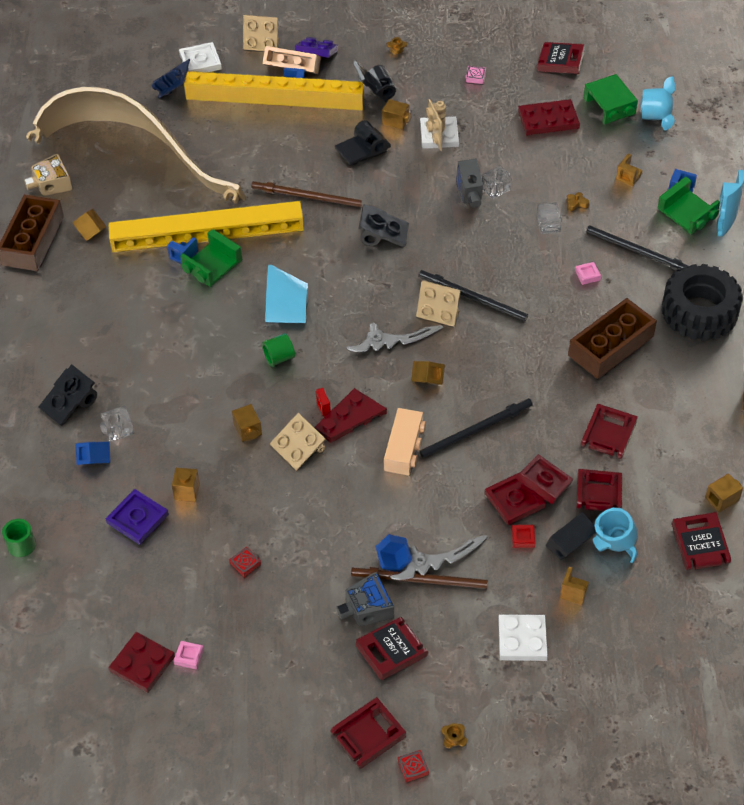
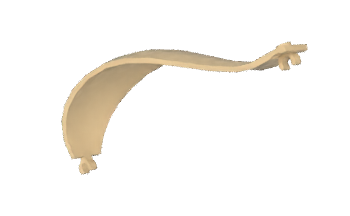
[26,87,247,204]

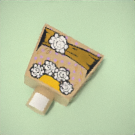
[24,154,73,196]

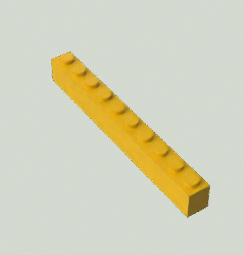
[184,71,365,110]
[109,201,304,252]

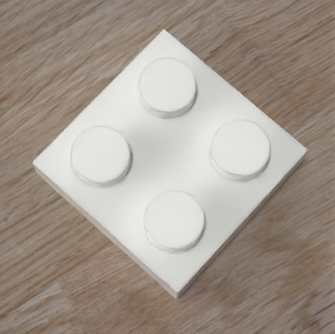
[179,42,222,72]
[420,117,459,148]
[498,615,547,661]

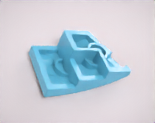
[717,170,744,236]
[265,265,308,323]

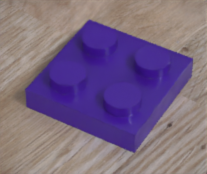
[295,37,338,57]
[105,489,169,545]

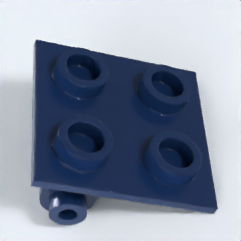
[152,59,190,98]

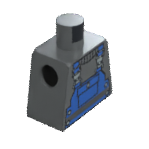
[456,158,483,207]
[336,572,394,626]

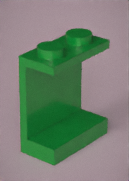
[583,74,638,124]
[658,176,720,235]
[180,229,243,287]

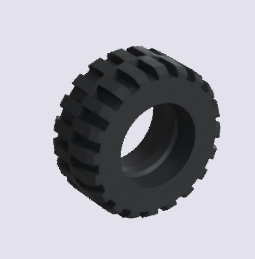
[661,264,743,341]

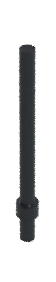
[586,225,689,271]
[419,270,528,322]
[419,398,533,458]

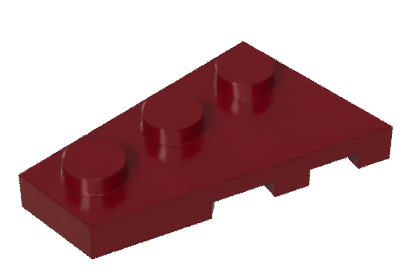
[314,388,387,443]

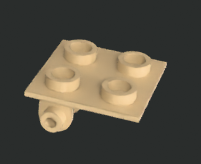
[243,15,280,51]
[426,99,446,151]
[416,280,461,327]
[270,413,326,471]

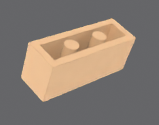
[262,46,321,75]
[384,408,426,476]

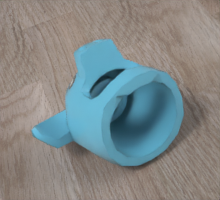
[640,76,676,130]
[592,508,638,563]

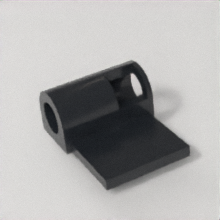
[353,61,396,102]
[335,120,391,165]
[358,204,409,247]
[38,364,97,426]

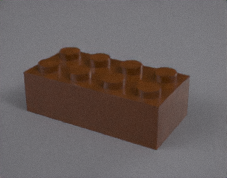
[0,194,64,271]
[568,298,657,379]

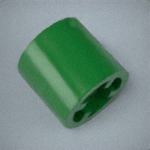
[262,333,295,367]
[2,519,36,557]

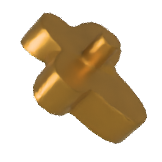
[566,192,589,211]

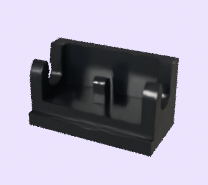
[546,512,596,560]

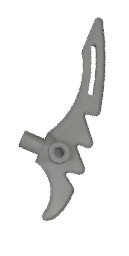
[347,323,443,352]
[390,535,487,580]

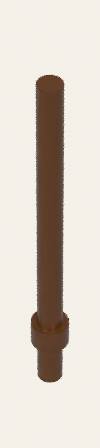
[251,181,362,208]
[351,567,488,589]

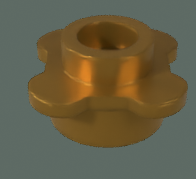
[386,37,407,54]
[441,723,467,749]

